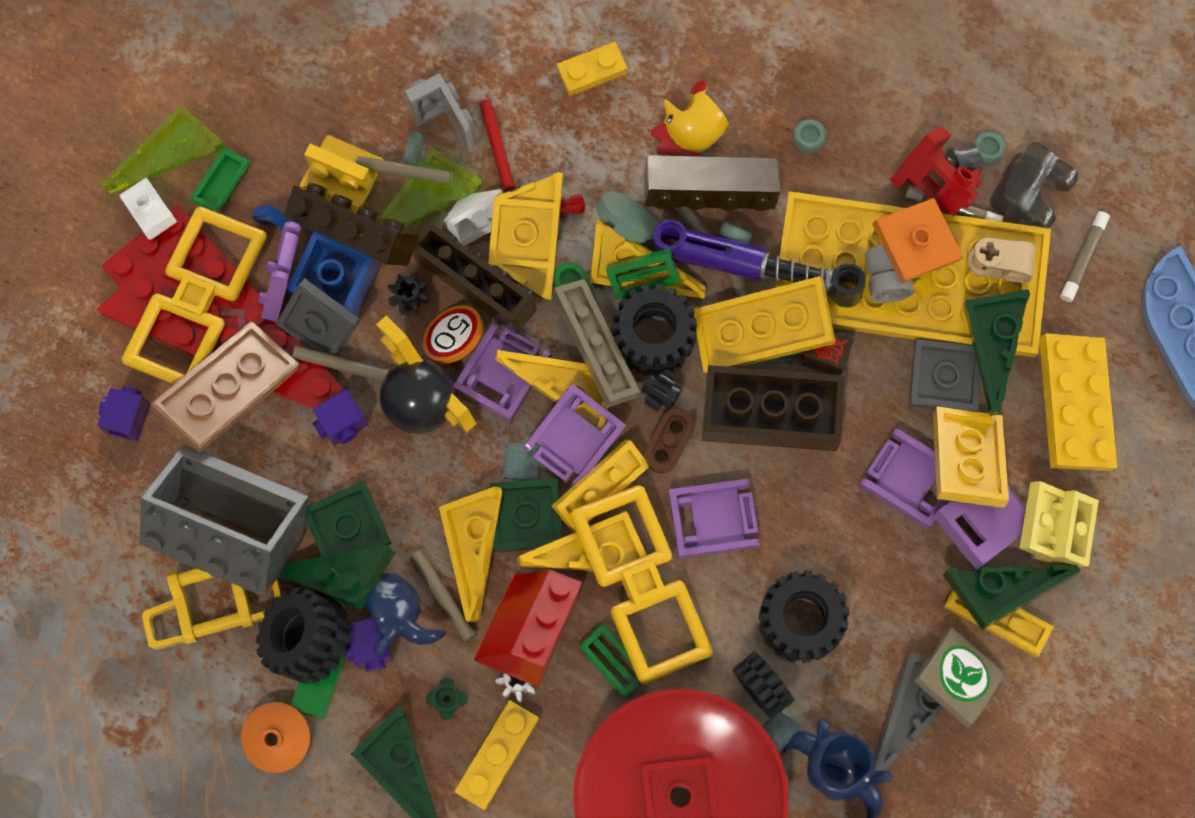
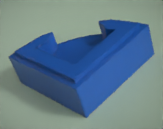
[251,205,297,231]

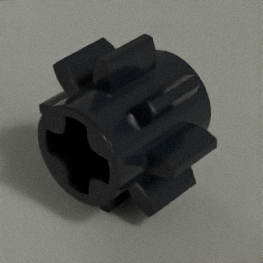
[387,273,429,315]
[641,368,683,412]

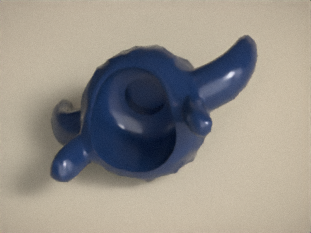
[365,572,446,655]
[779,718,892,818]

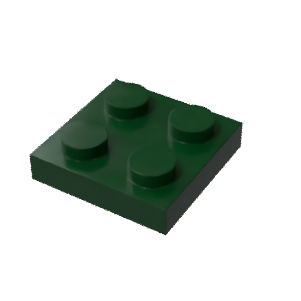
[489,478,561,553]
[305,481,392,556]

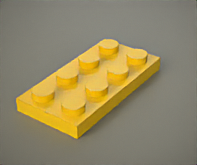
[694,276,836,375]
[1039,333,1117,471]

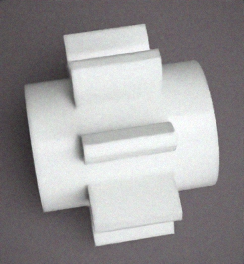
[496,673,535,702]

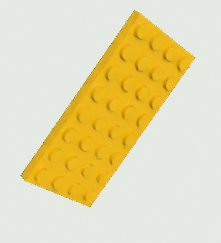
[775,191,1051,358]

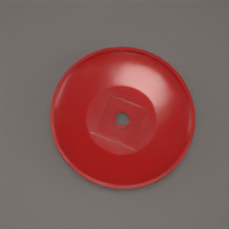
[573,689,789,818]

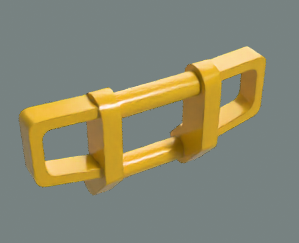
[142,568,282,650]

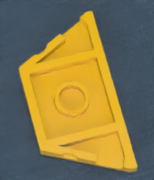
[488,172,564,300]

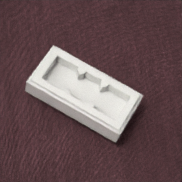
[119,178,177,240]

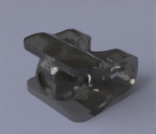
[990,142,1079,229]

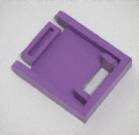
[258,221,301,322]
[454,322,552,423]
[522,384,626,487]
[859,429,947,530]
[668,479,760,559]
[933,487,1026,570]

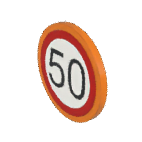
[423,305,483,364]

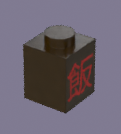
[800,332,854,375]

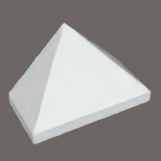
[443,189,504,246]

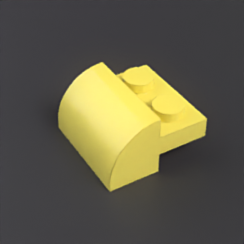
[1019,481,1099,567]

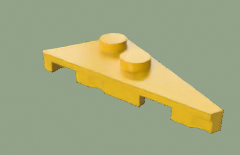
[590,220,706,299]
[495,350,608,430]
[439,486,502,622]
[517,511,646,571]

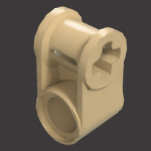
[967,237,1035,283]

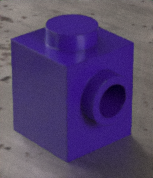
[97,386,150,442]
[312,389,369,445]
[345,618,393,673]

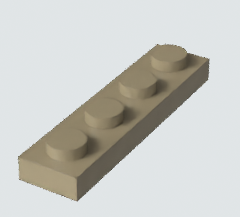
[552,279,640,408]

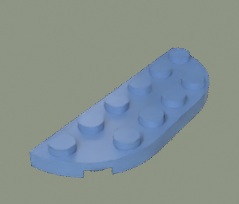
[1142,246,1195,408]

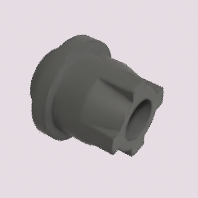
[945,146,983,172]

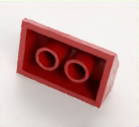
[474,570,582,687]

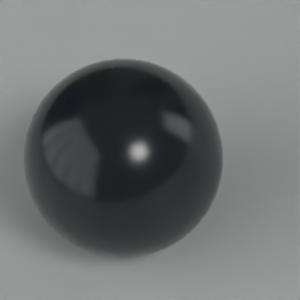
[380,359,456,434]

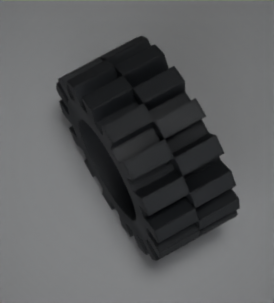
[732,651,794,719]

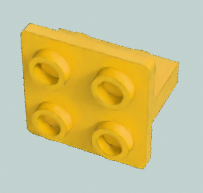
[300,135,383,207]

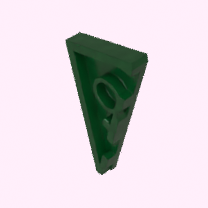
[963,289,1030,416]
[277,545,395,610]
[943,564,1081,630]
[351,706,438,818]

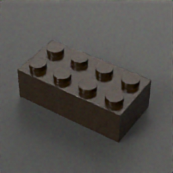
[702,365,845,452]

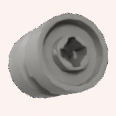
[865,245,914,303]

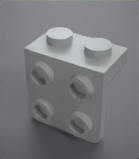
[405,73,477,153]

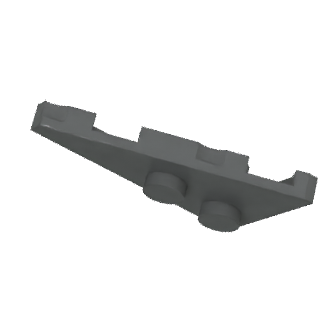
[874,653,945,771]

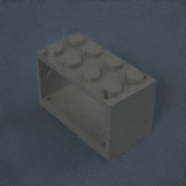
[139,444,308,597]

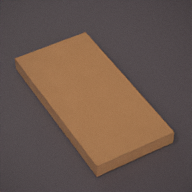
[151,321,299,453]

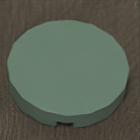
[596,192,657,243]

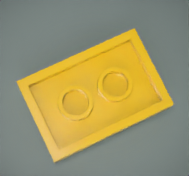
[933,406,1009,508]

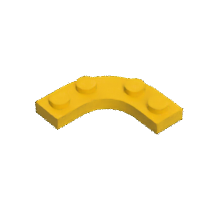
[376,316,477,433]

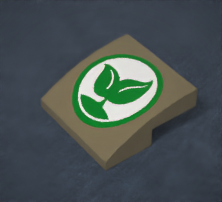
[914,627,1004,728]

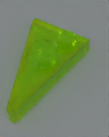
[100,105,226,194]
[380,148,484,229]

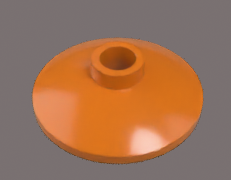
[241,702,311,773]

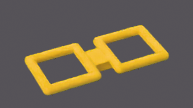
[122,207,267,384]
[571,485,713,684]

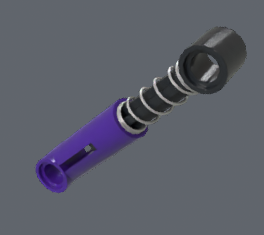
[653,220,866,308]

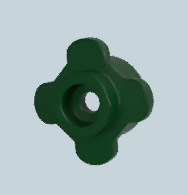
[426,678,468,720]

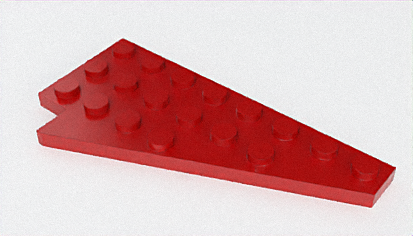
[97,204,344,410]

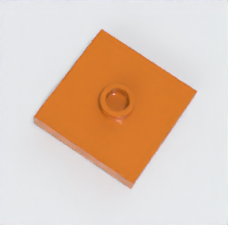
[872,198,963,284]

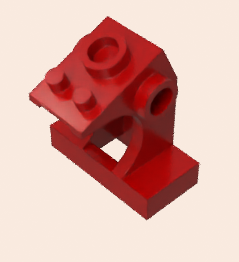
[890,126,982,216]

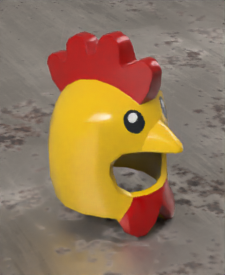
[651,80,729,157]

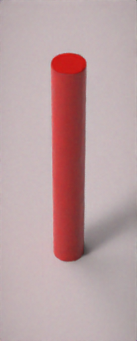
[479,99,516,192]

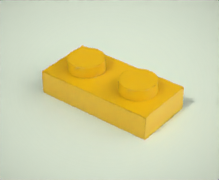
[556,41,628,96]

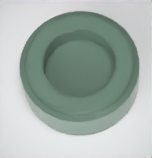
[793,119,826,154]
[972,131,1006,166]
[718,221,753,244]

